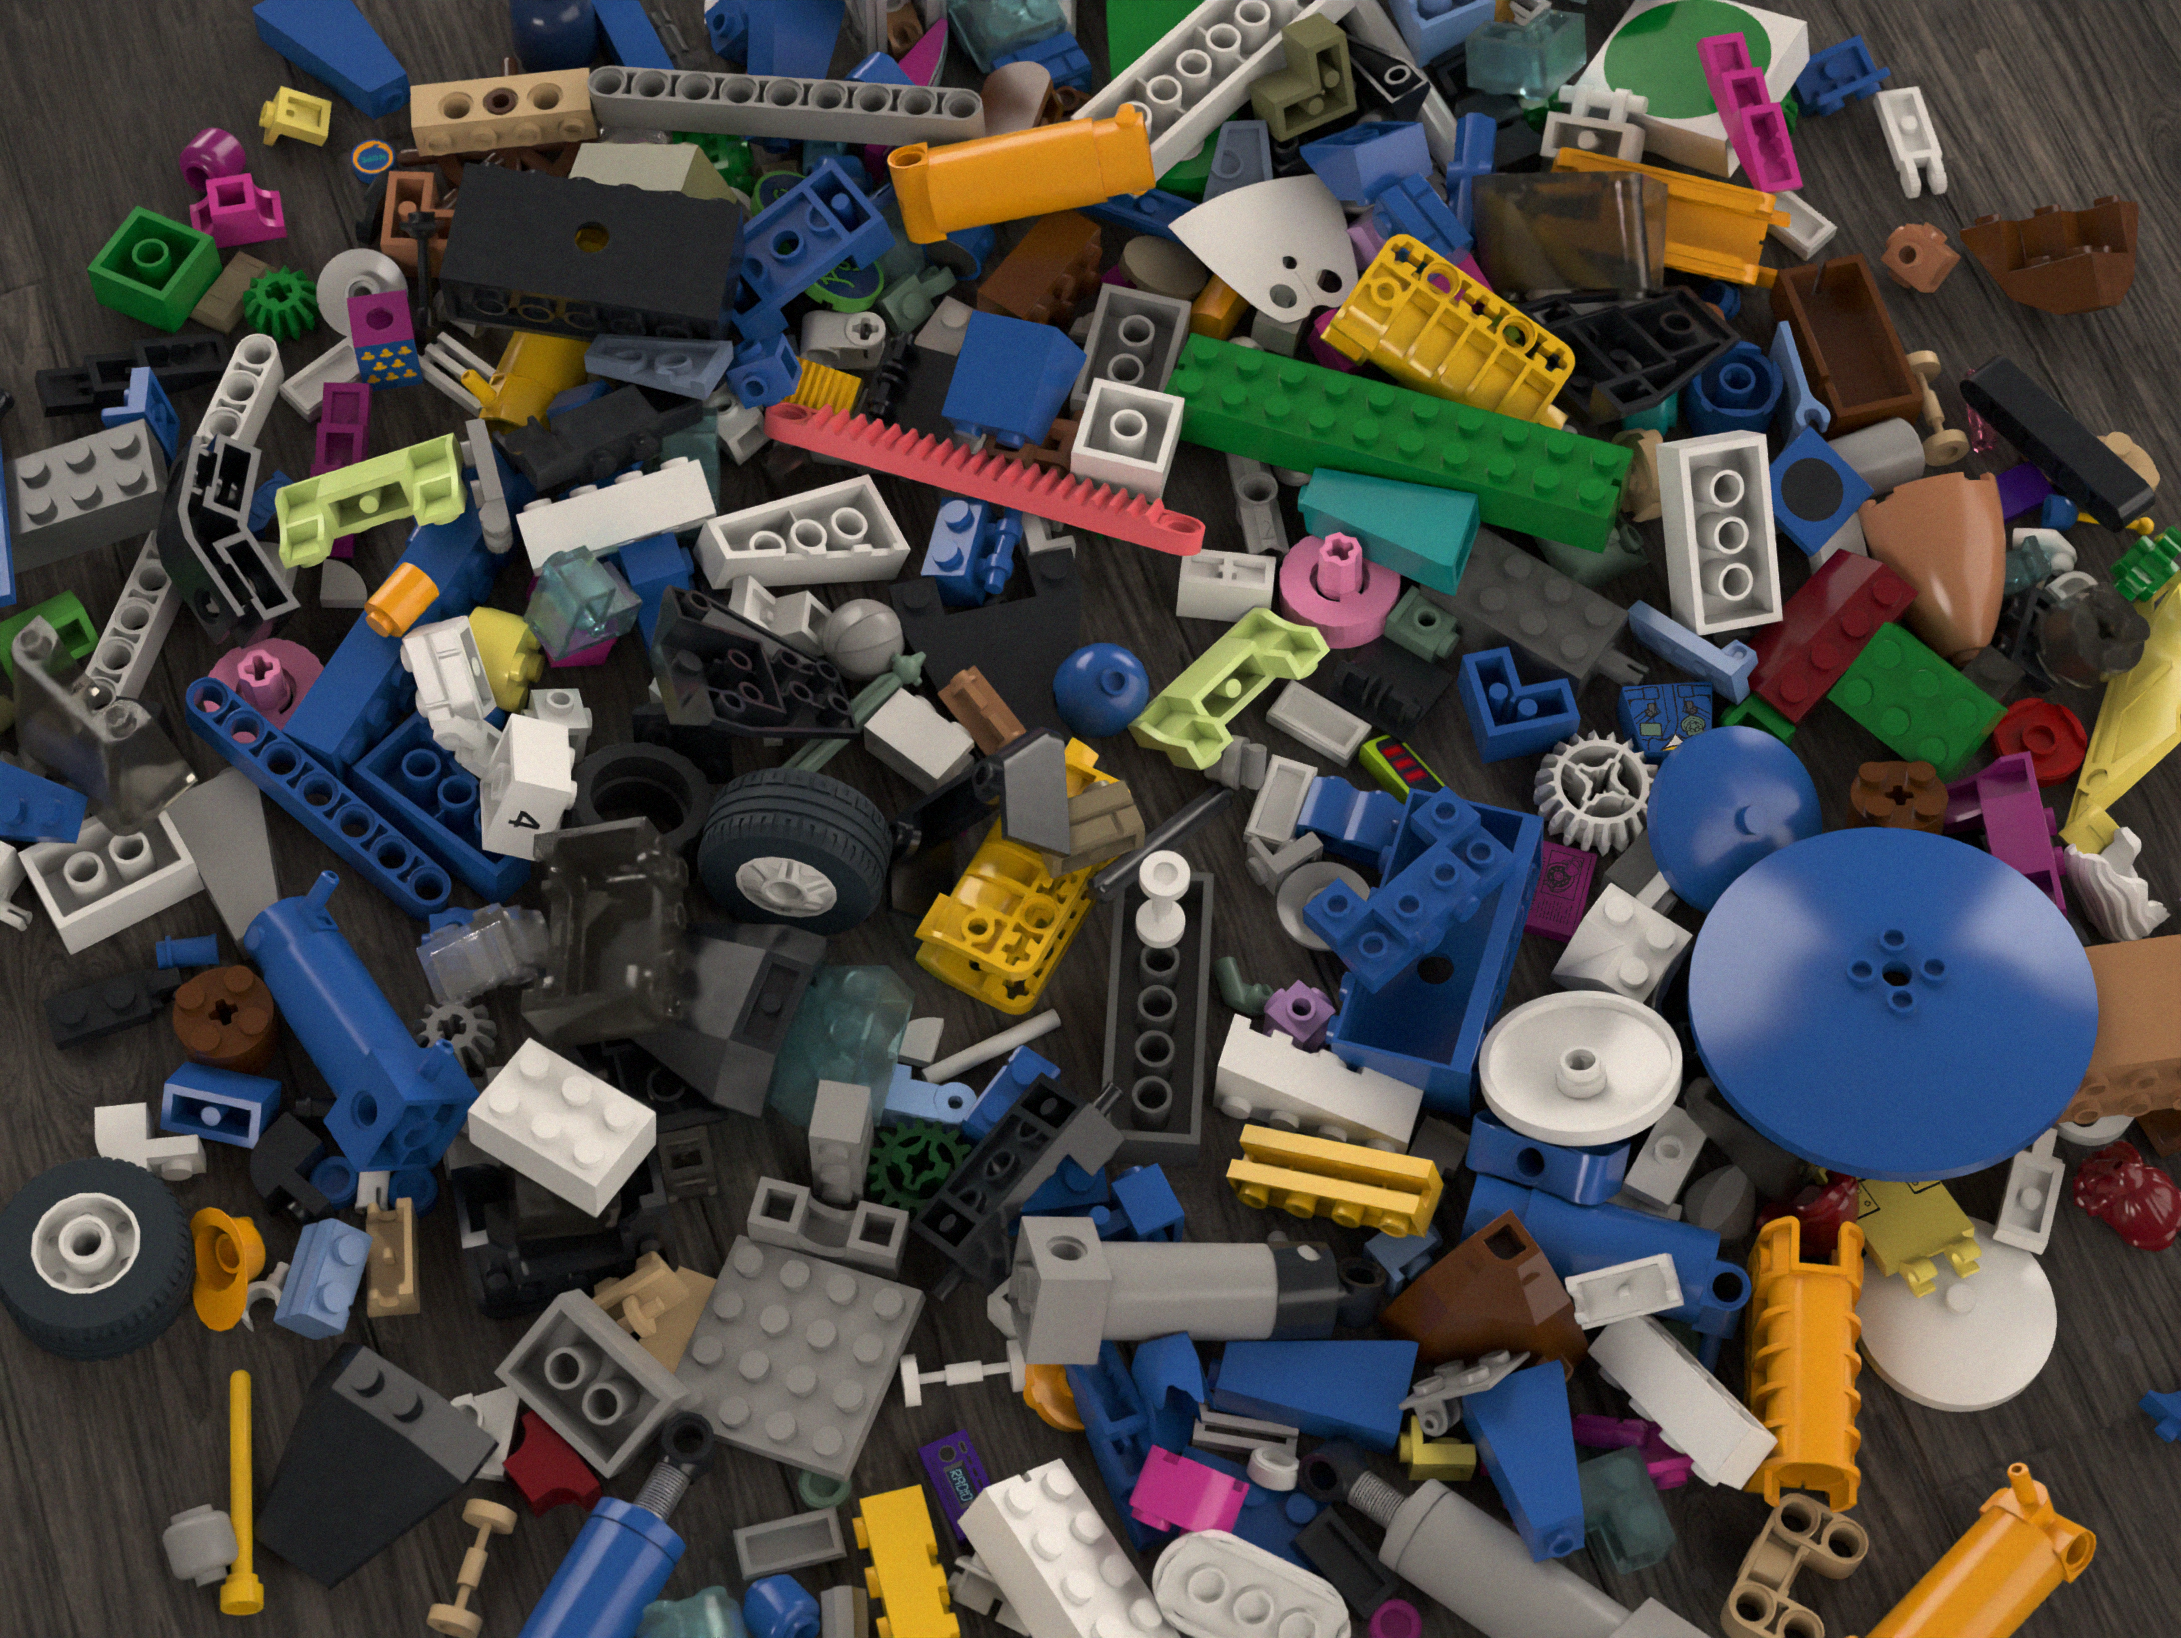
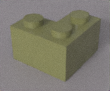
[1249,12,1357,142]

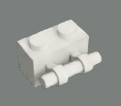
[1540,82,1648,163]

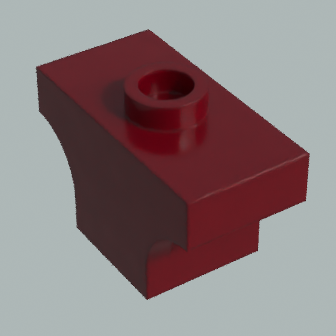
[502,1410,603,1518]

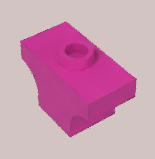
[189,173,287,249]

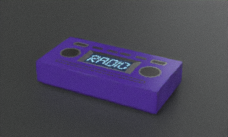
[917,1429,991,1547]

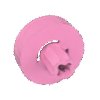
[1279,532,1401,649]
[204,638,324,764]

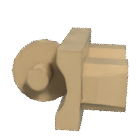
[591,1251,690,1338]

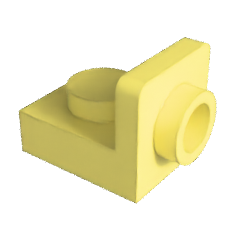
[259,86,332,146]
[1398,1415,1476,1481]

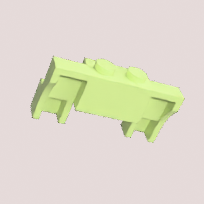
[1127,607,1330,771]

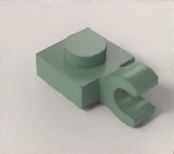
[875,265,957,336]

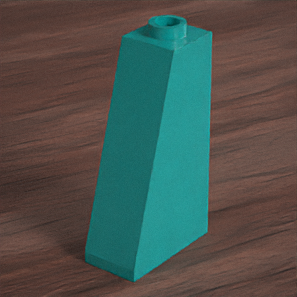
[1298,467,1480,596]

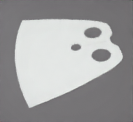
[1168,175,1358,323]

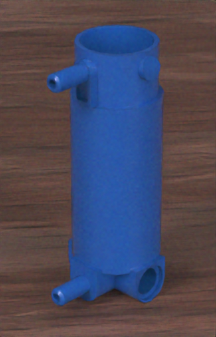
[1459,1173,1751,1375]

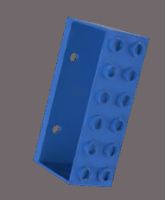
[1325,788,1544,1118]

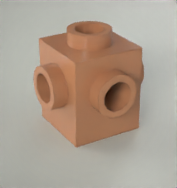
[1880,222,1961,293]

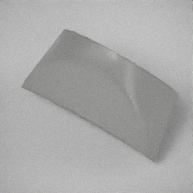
[1680,1163,1756,1247]

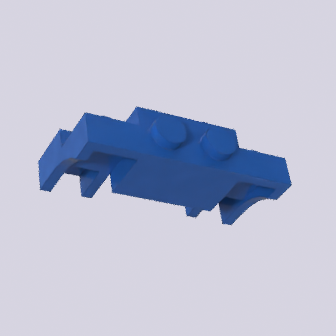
[1302,785,1516,995]

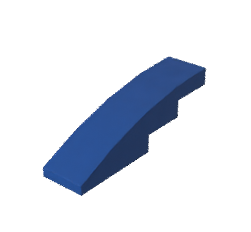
[1063,1340,1182,1553]

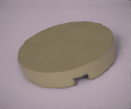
[1118,236,1207,302]

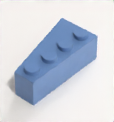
[1387,0,1496,69]

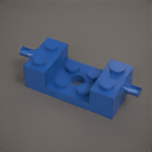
[729,158,898,341]

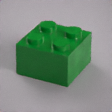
[87,206,223,335]

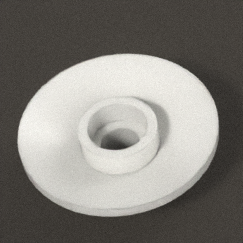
[316,248,408,337]

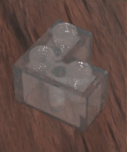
[416,903,561,1005]

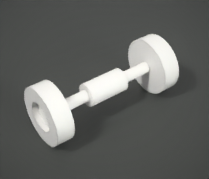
[1135,851,1190,948]
[899,1339,1026,1407]

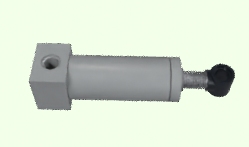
[1297,1435,1711,1638]

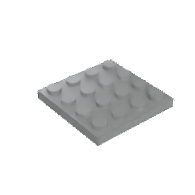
[673,1234,926,1483]

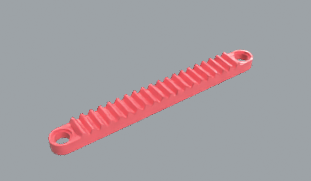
[763,402,1206,556]

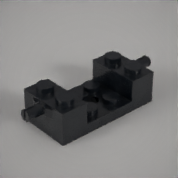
[908,1072,1125,1304]

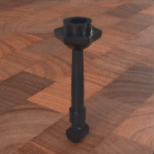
[399,211,445,345]

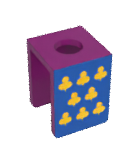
[346,289,423,392]

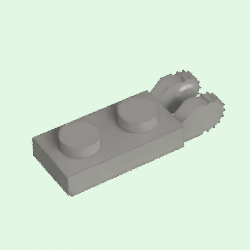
[460,418,514,554]

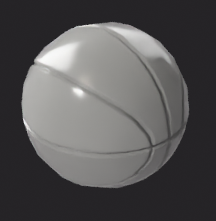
[822,599,905,682]

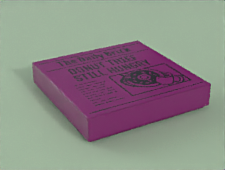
[1524,840,1597,944]

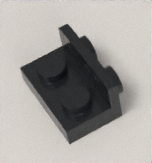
[1982,585,2076,694]

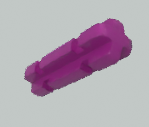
[1570,1413,1650,1451]

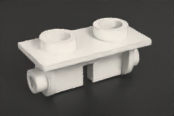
[947,1552,1031,1638]

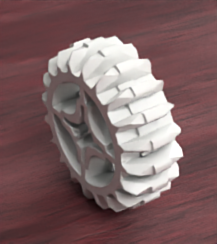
[1533,730,1658,857]

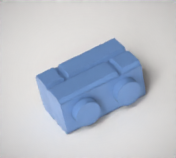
[273,1218,373,1340]

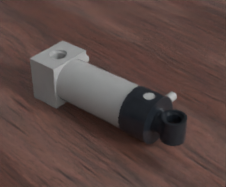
[1006,1217,1387,1364]

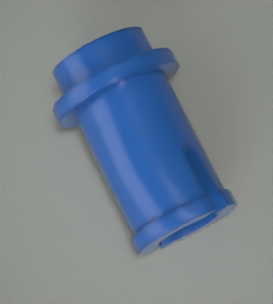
[156,934,220,971]

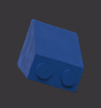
[941,310,1087,449]

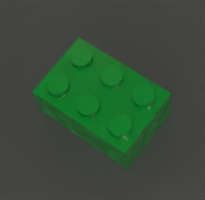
[1826,622,2009,784]

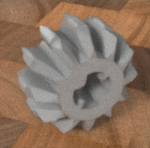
[413,994,497,1074]

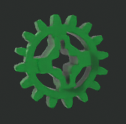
[2100,525,2181,613]

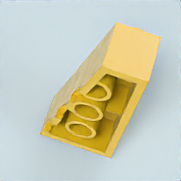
[852,1484,960,1638]

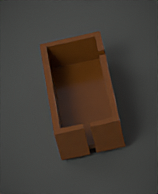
[1768,253,1924,442]

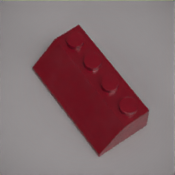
[1742,548,1919,729]

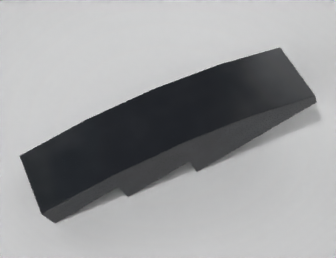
[35,333,230,418]

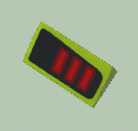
[1358,735,1445,805]

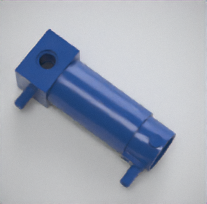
[243,870,480,1172]

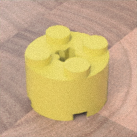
[468,606,546,715]

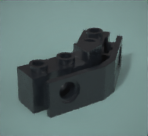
[156,433,301,649]

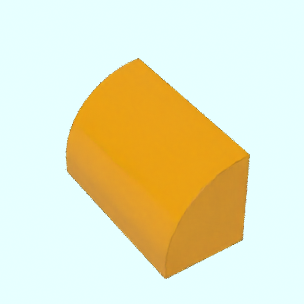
[1188,273,1251,341]

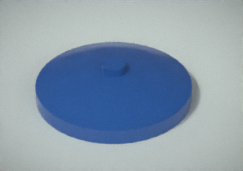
[1647,726,1822,915]

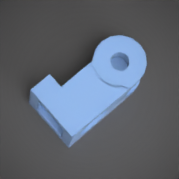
[881,1063,977,1137]

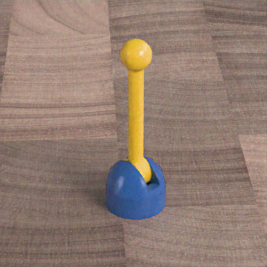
[2041,494,2154,535]

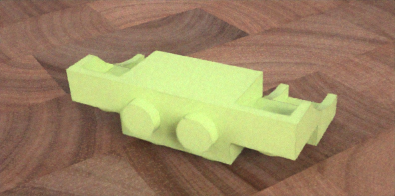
[274,432,468,569]

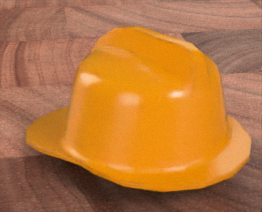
[190,1207,266,1332]

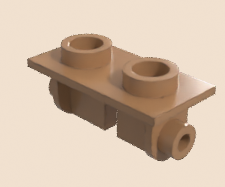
[937,665,1027,757]

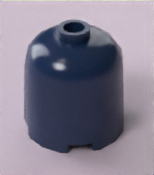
[509,0,600,74]

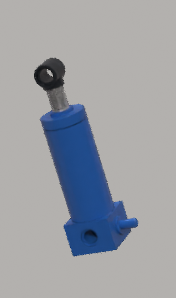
[517,1412,717,1638]

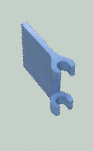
[1768,321,1830,450]

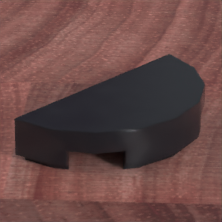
[356,168,407,246]

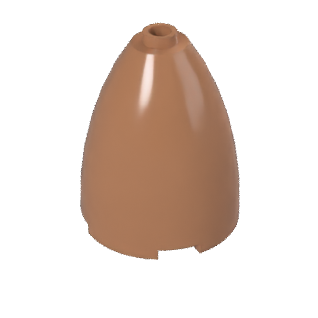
[1857,472,2006,667]

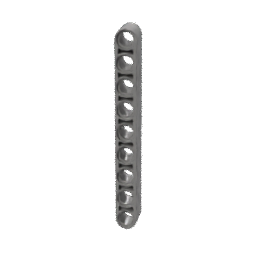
[587,66,986,148]

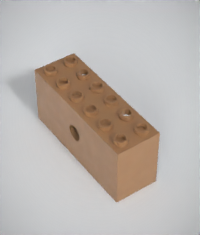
[1886,934,2181,1124]

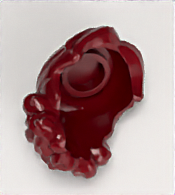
[2072,1140,2181,1252]
[1756,1169,1859,1258]

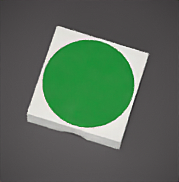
[1569,0,1810,178]

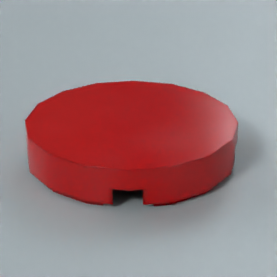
[1990,697,2087,788]

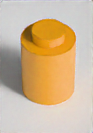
[364,562,439,637]

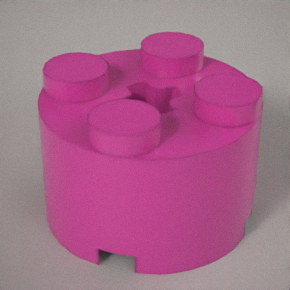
[1128,1444,1250,1537]

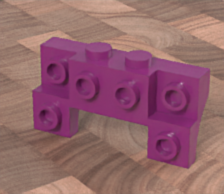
[1944,751,2067,919]

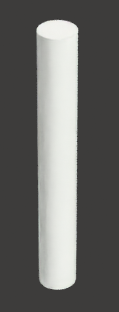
[921,1008,1061,1084]

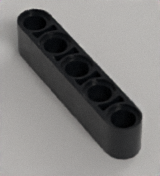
[1960,355,2155,533]

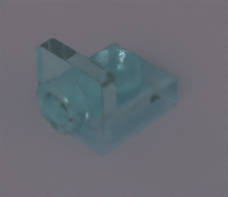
[2003,535,2051,599]

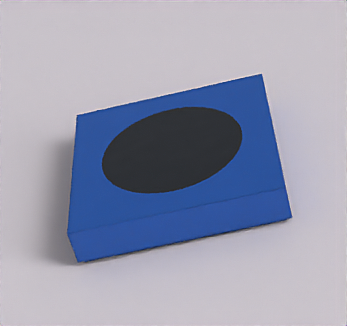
[1769,425,1875,558]

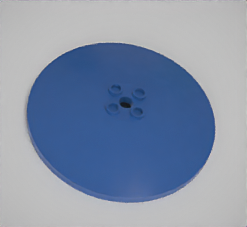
[1688,827,2098,1182]

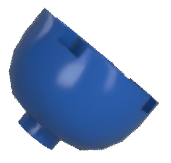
[1053,643,1150,739]

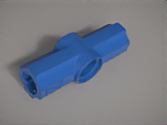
[1446,113,1497,250]

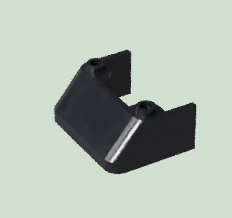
[886,726,1071,921]

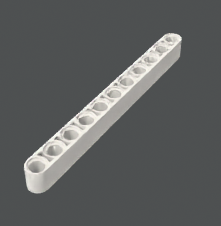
[56,334,284,777]

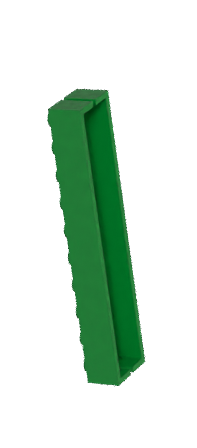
[1163,333,1634,554]

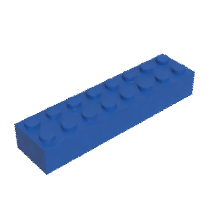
[281,443,538,791]

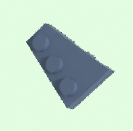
[1189,120,1273,254]
[584,334,734,401]

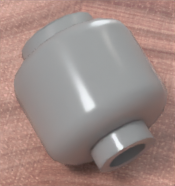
[162,1504,239,1588]

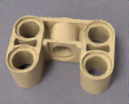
[1720,1493,1869,1638]

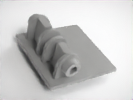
[1398,1349,1530,1436]

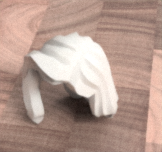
[2063,827,2171,942]

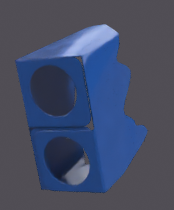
[1129,1332,1216,1454]

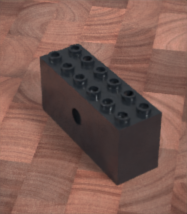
[439,162,745,343]

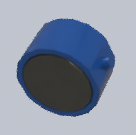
[921,225,997,280]

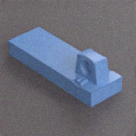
[1627,599,1758,705]

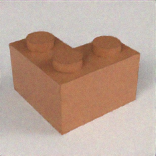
[380,171,454,278]

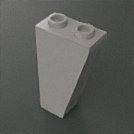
[162,766,282,961]

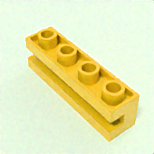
[1226,1124,1444,1238]

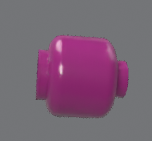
[179,127,247,193]

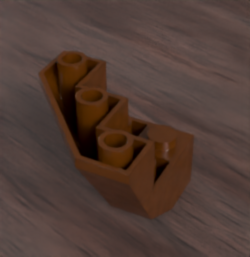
[1959,195,2139,315]
[1377,1209,1592,1375]

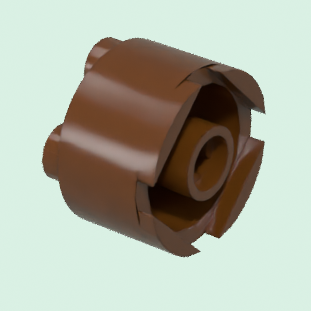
[1845,761,1948,836]
[173,965,283,1076]

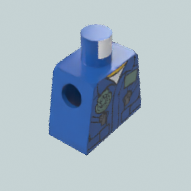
[1616,681,1712,770]

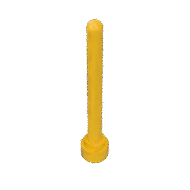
[220,1370,264,1615]

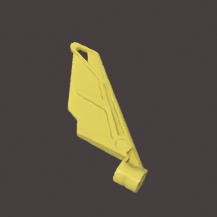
[2058,570,2181,856]

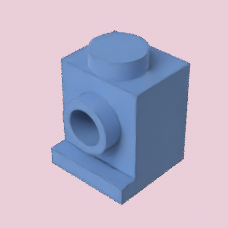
[1361,1223,1443,1300]

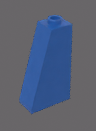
[251,0,411,120]
[745,0,845,154]
[1207,1340,1419,1456]
[1462,1359,1584,1563]

